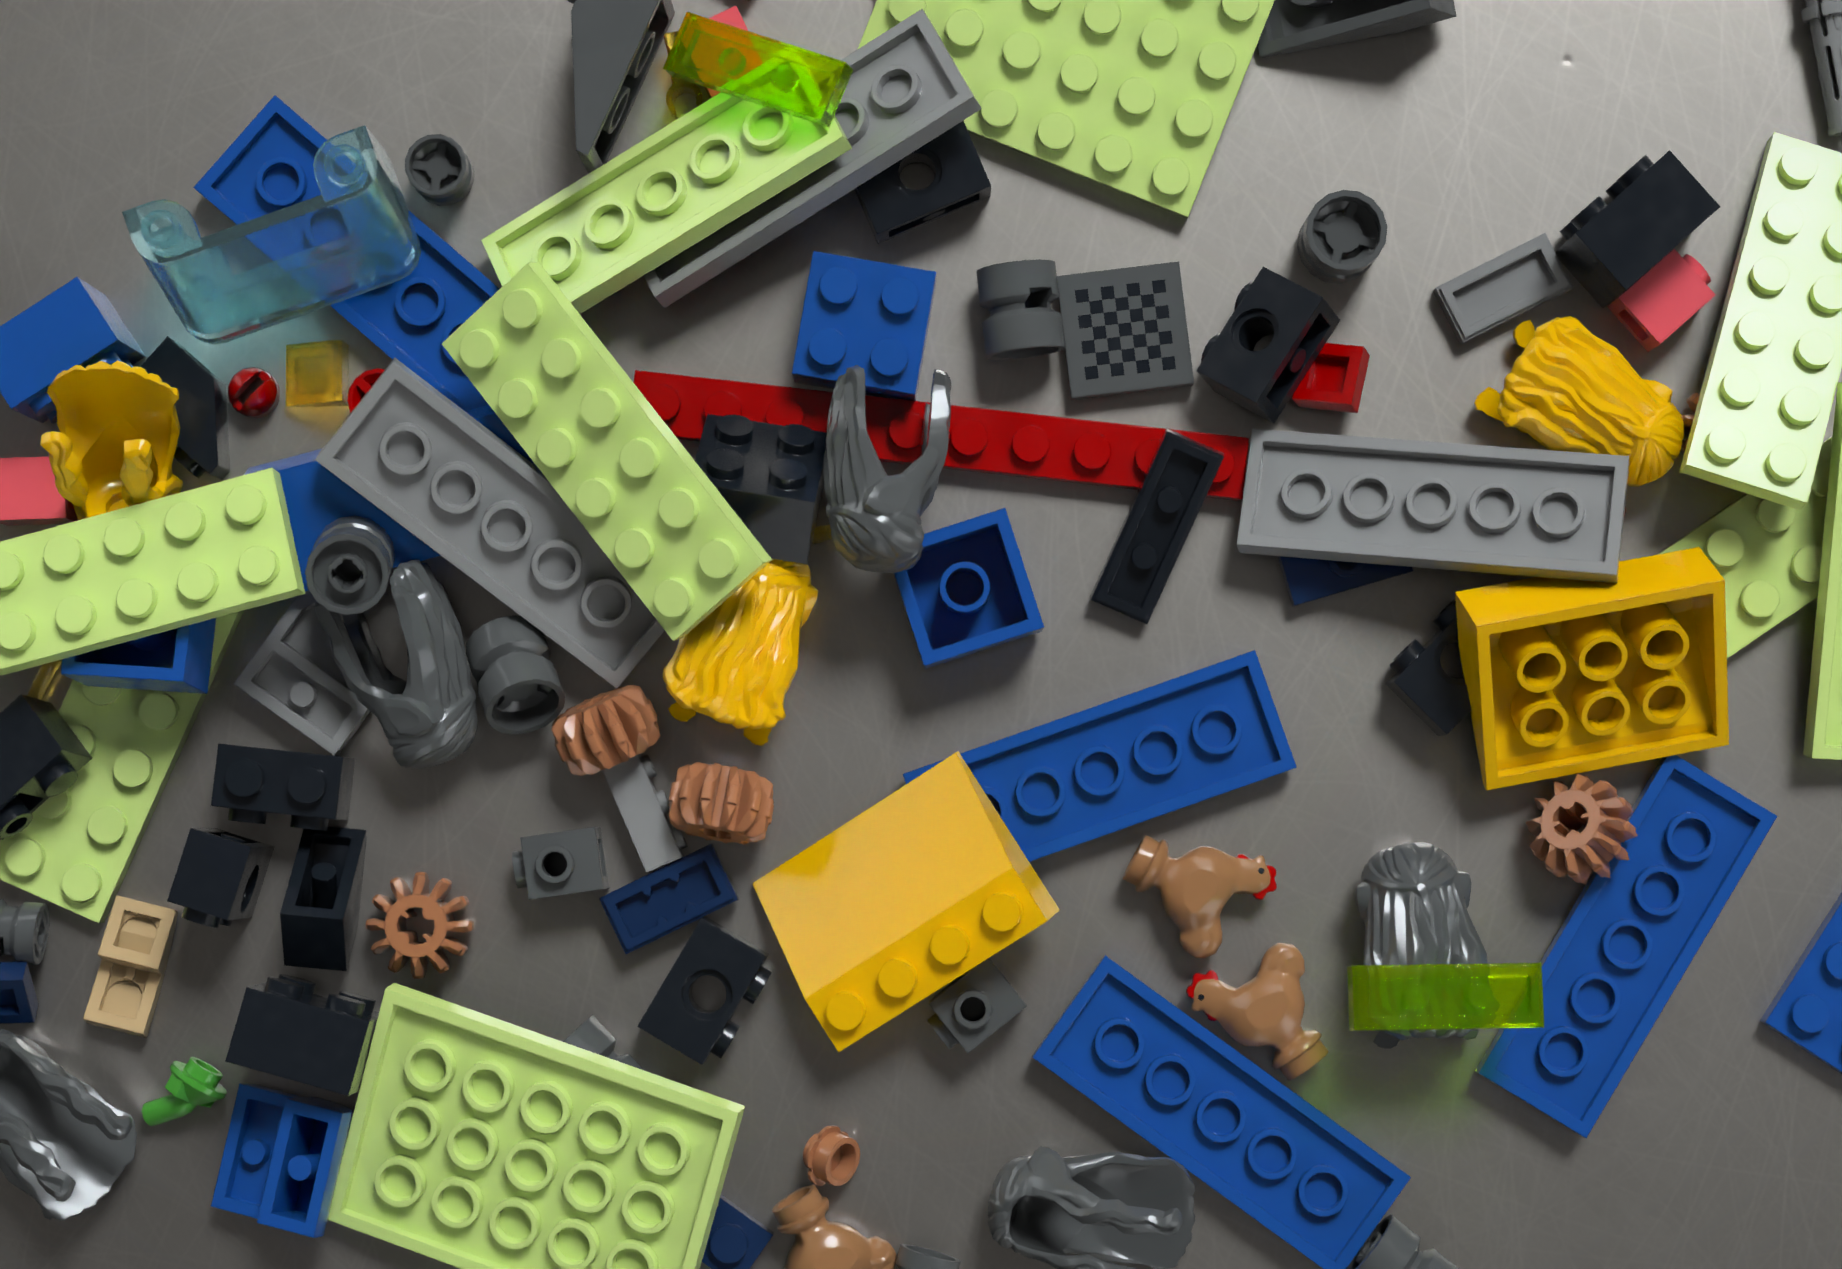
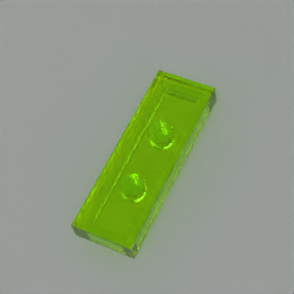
[663,12,853,127]
[1347,963,1544,1031]

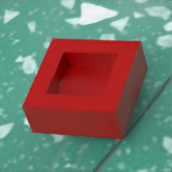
[1292,343,1370,413]

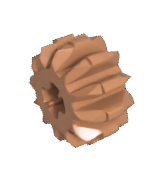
[551,685,661,776]
[668,762,774,845]
[1525,774,1638,884]
[366,872,474,979]

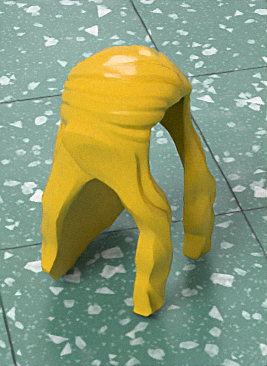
[1474,316,1684,487]
[40,360,183,520]
[662,559,818,746]

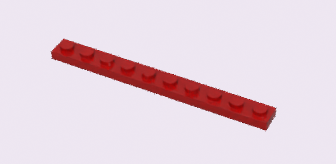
[634,370,1249,501]

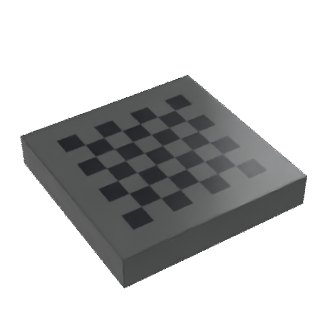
[1057,261,1194,400]

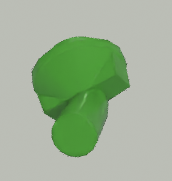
[142,1057,227,1126]

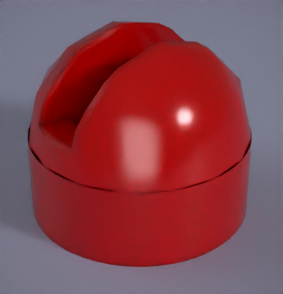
[228,367,280,418]

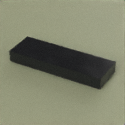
[1090,428,1224,624]

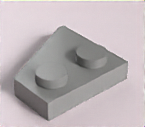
[233,591,371,756]

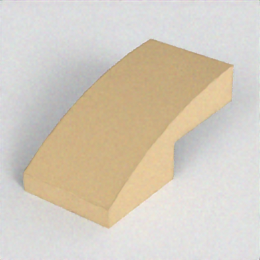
[83,895,178,1038]

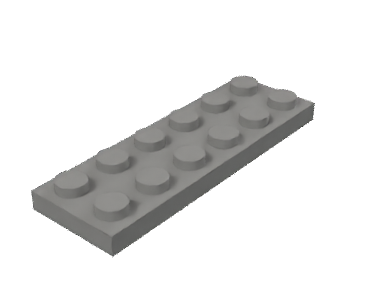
[644,9,982,308]
[315,358,665,688]
[1237,429,1629,583]

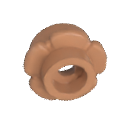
[803,1125,860,1186]

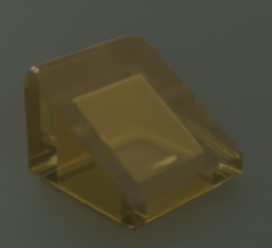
[286,340,349,407]

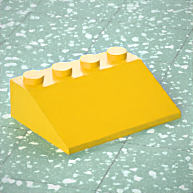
[1455,547,1729,790]
[752,751,1060,1053]

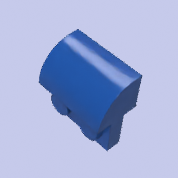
[211,1083,353,1238]

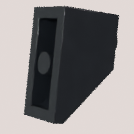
[280,827,367,971]

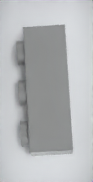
[602,754,688,873]

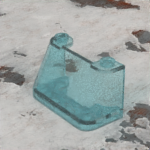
[122,125,421,345]

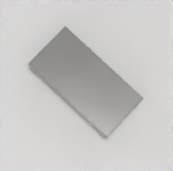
[1433,233,1573,345]

